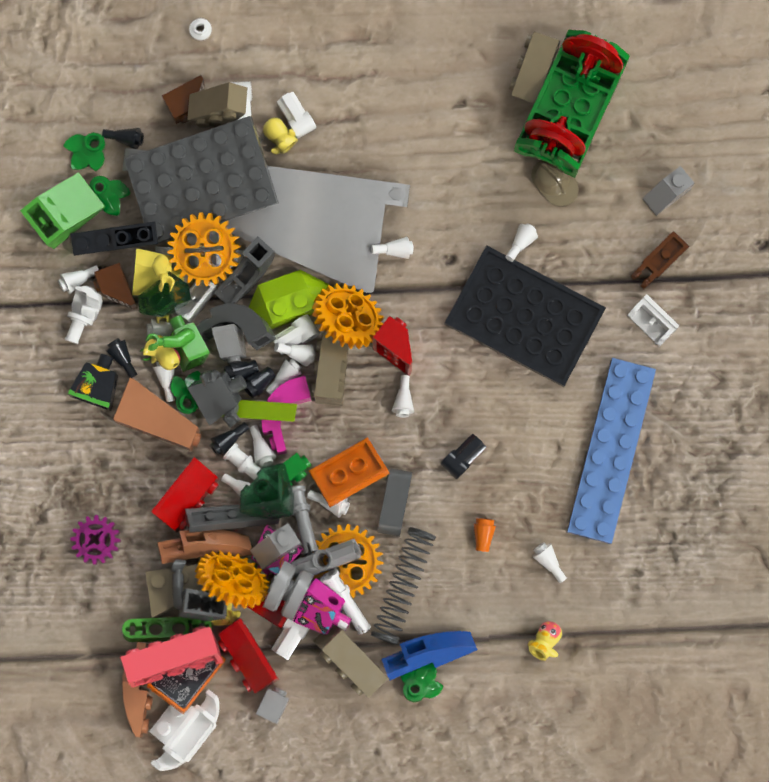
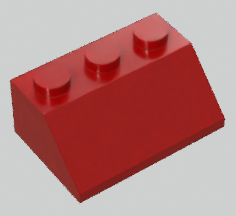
[373,316,412,376]
[151,457,219,533]
[218,618,279,694]

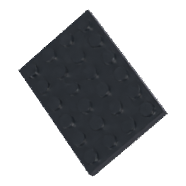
[444,245,606,387]

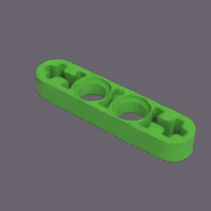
[122,617,212,642]

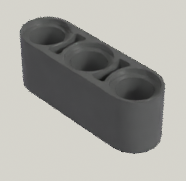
[377,468,412,537]

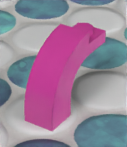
[262,376,311,455]

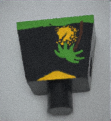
[68,354,118,411]

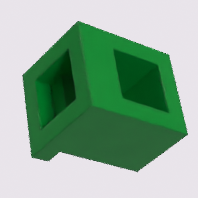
[275,453,312,488]

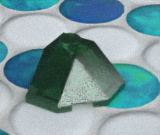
[137,272,191,317]
[240,463,294,520]

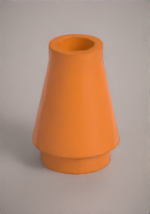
[474,518,496,552]

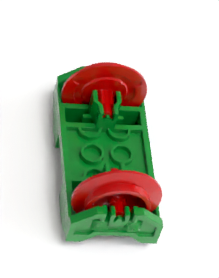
[514,30,630,178]

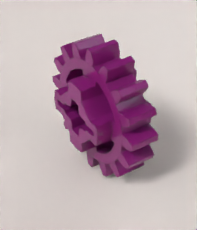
[70,515,121,565]

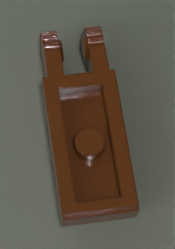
[630,231,690,289]

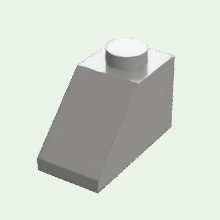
[643,166,694,216]
[212,324,247,363]
[250,523,301,570]

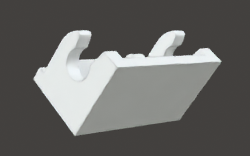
[172,280,217,324]
[627,294,679,347]

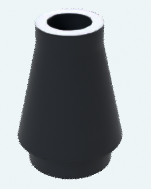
[224,360,259,380]
[244,366,276,398]

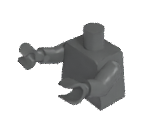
[188,370,247,428]
[171,559,227,621]

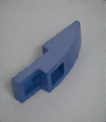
[381,631,478,680]

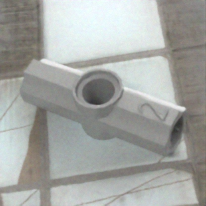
[291,539,361,579]

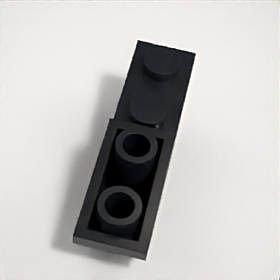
[70,221,158,256]

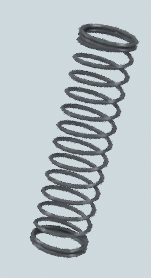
[371,527,436,645]

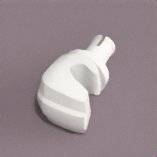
[65,286,103,344]

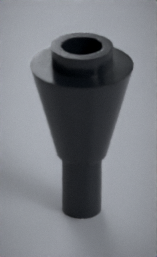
[102,128,144,149]
[106,338,138,378]
[210,422,249,456]

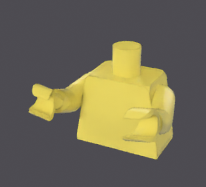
[132,249,184,323]

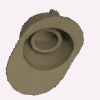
[531,160,579,207]

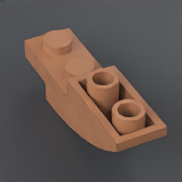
[157,530,253,564]
[122,642,153,738]

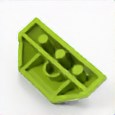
[248,270,329,329]

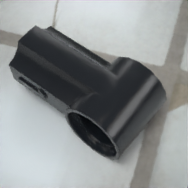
[440,434,486,480]

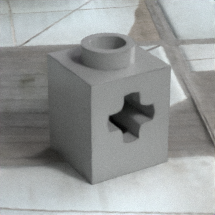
[256,687,290,724]

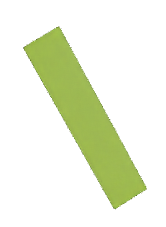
[222,400,297,422]

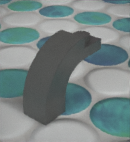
[214,237,275,304]
[196,304,276,350]

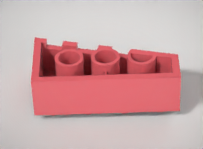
[121,626,224,688]

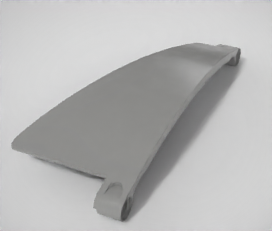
[122,148,410,293]

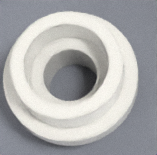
[189,18,212,41]

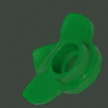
[63,133,105,171]
[89,176,131,216]
[171,371,201,414]
[400,662,443,702]

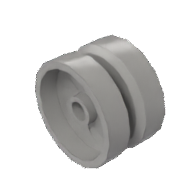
[263,561,314,621]

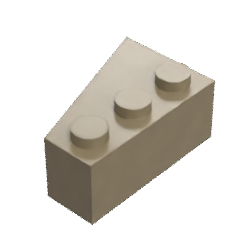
[509,31,560,103]
[188,82,248,128]
[311,333,349,406]
[146,564,209,618]
[313,625,389,698]

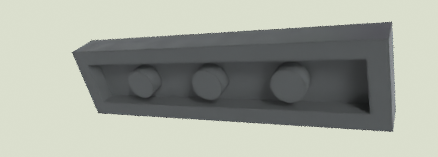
[185,501,280,533]

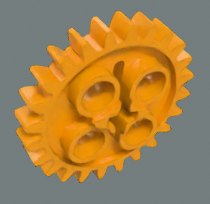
[167,212,241,286]
[312,283,384,349]
[313,524,384,598]
[195,550,269,609]

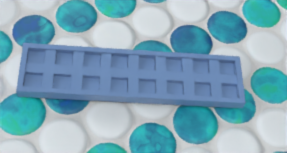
[567,358,656,544]

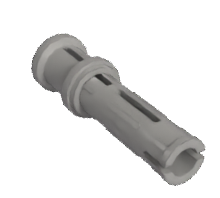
[285,486,318,556]

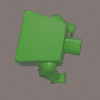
[140,315,210,372]

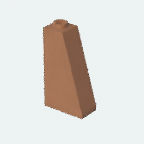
[113,378,202,451]

